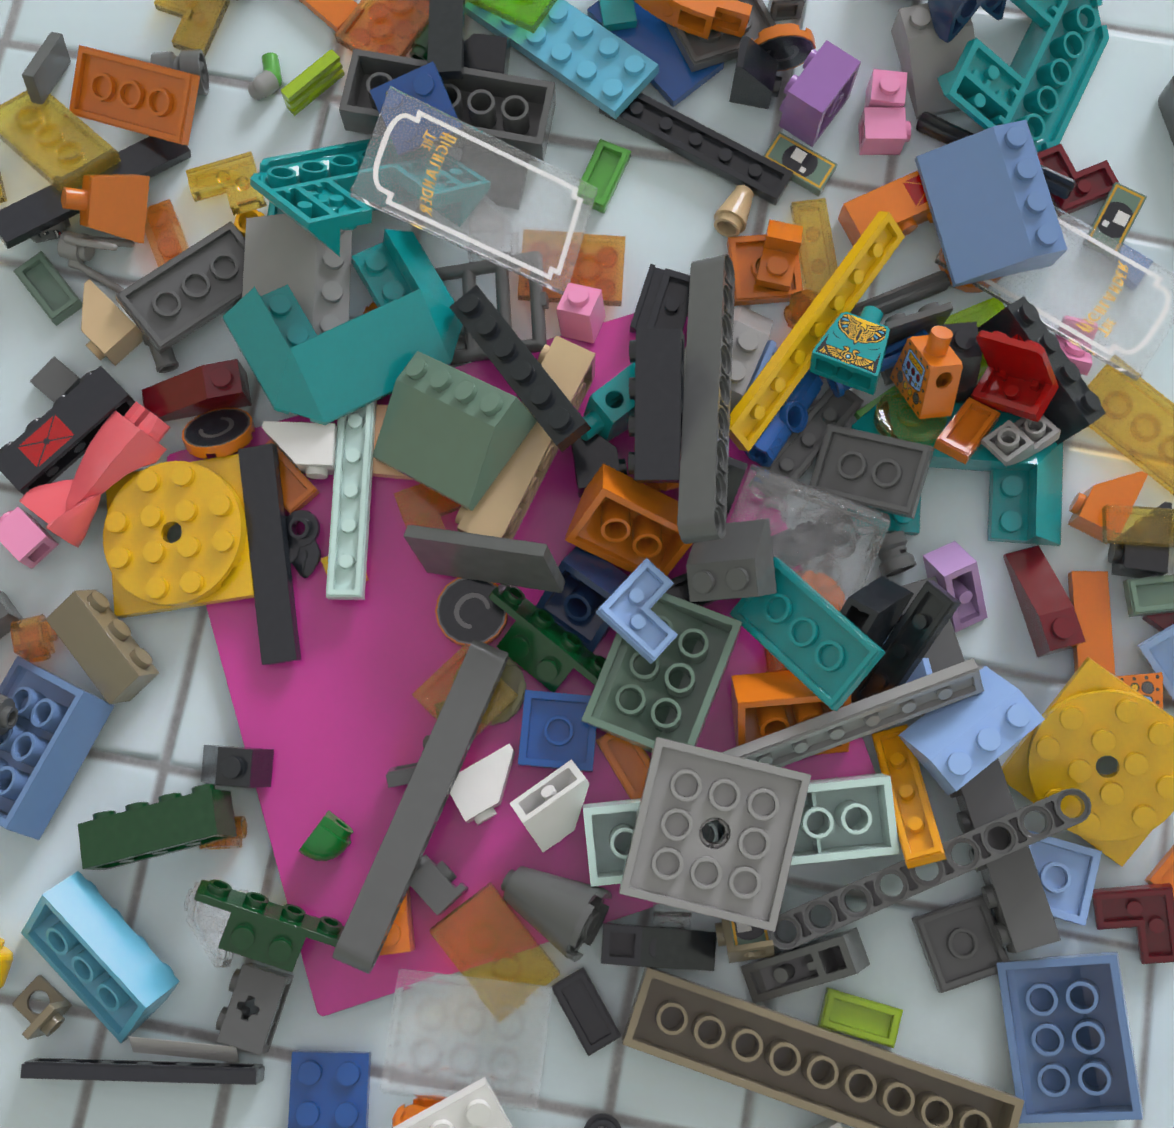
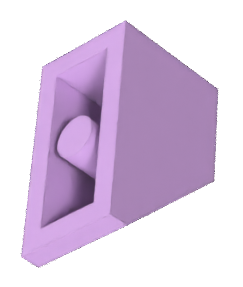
[923,541,988,632]

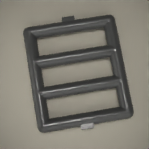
[435,252,549,365]

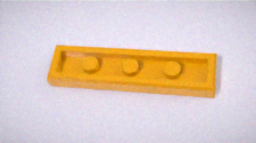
[871,724,946,869]

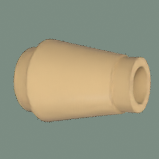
[714,185,754,237]

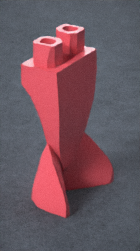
[19,402,171,547]

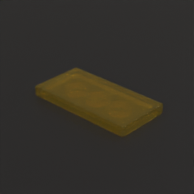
[0,90,121,194]
[1087,356,1174,495]

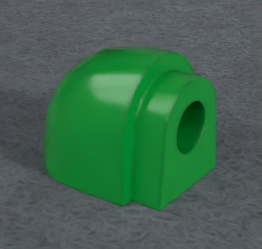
[298,810,353,861]

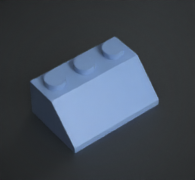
[898,666,1045,795]

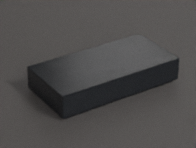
[551,967,621,1056]

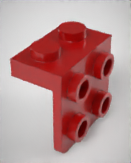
[971,330,1059,422]

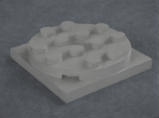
[619,737,811,932]

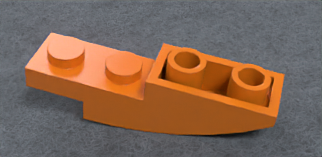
[634,0,753,40]

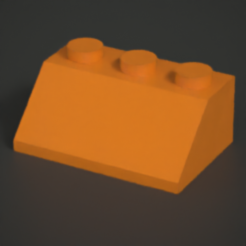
[565,463,693,576]
[731,670,851,755]

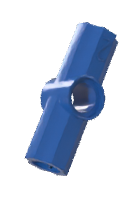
[744,370,823,467]

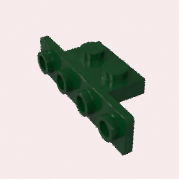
[488,584,606,692]
[194,879,344,972]

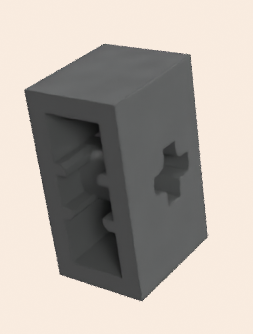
[216,962,294,1056]

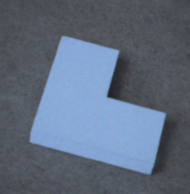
[595,558,678,664]

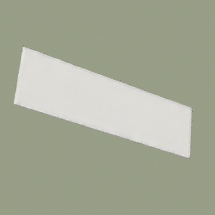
[128,1036,239,1063]

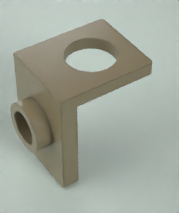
[715,919,775,963]
[12,975,72,1040]

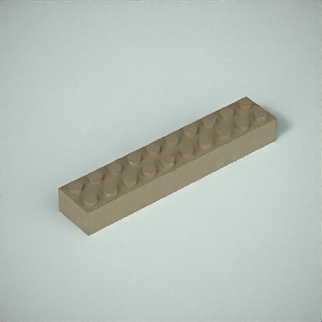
[621,967,1024,1128]

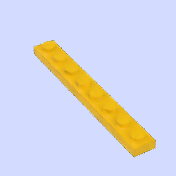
[729,211,905,452]

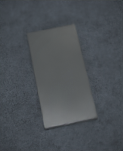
[115,221,245,354]
[404,525,565,593]

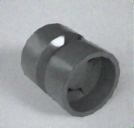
[150,49,209,96]

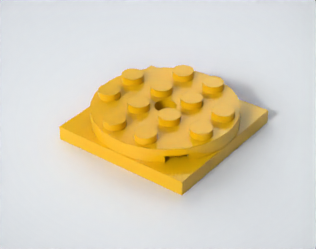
[103,454,254,618]
[1001,657,1174,867]

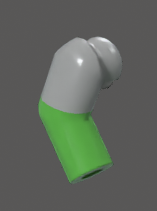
[248,52,282,100]

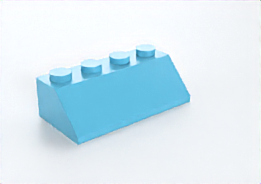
[21,871,180,1043]

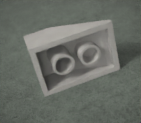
[891,3,975,119]

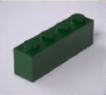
[78,784,237,870]

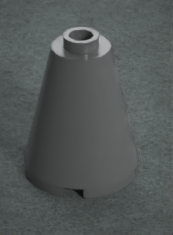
[501,866,612,962]

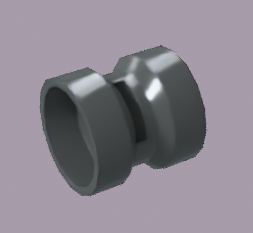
[870,531,917,577]

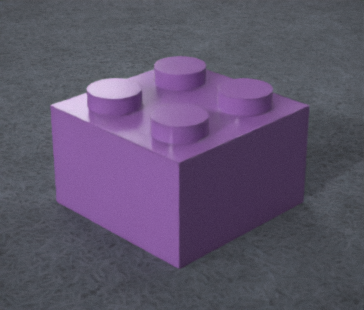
[779,40,861,147]

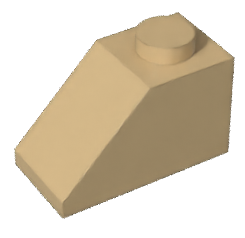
[81,279,143,366]

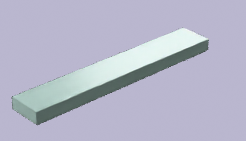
[326,401,377,600]

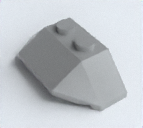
[684,306,773,413]

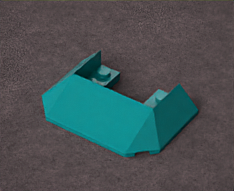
[937,0,1109,152]
[250,137,490,257]
[223,229,463,425]
[847,394,1063,546]

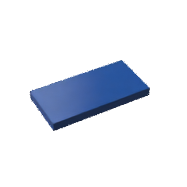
[587,0,724,107]

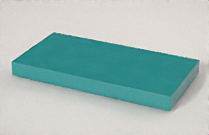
[729,557,886,711]

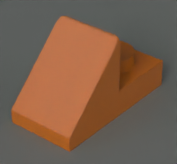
[755,219,803,292]

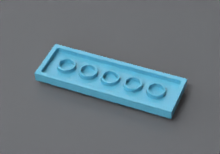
[465,0,659,119]

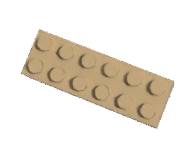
[455,336,596,539]

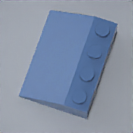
[915,120,1068,287]
[0,656,114,840]
[997,952,1143,1124]

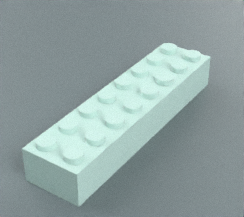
[583,773,900,887]

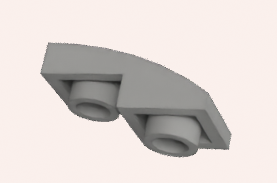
[981,415,1061,467]

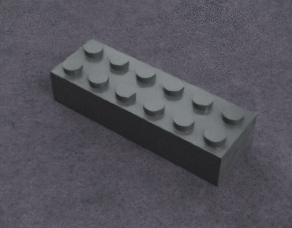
[339,48,556,164]

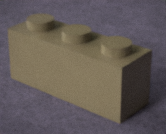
[46,590,159,705]

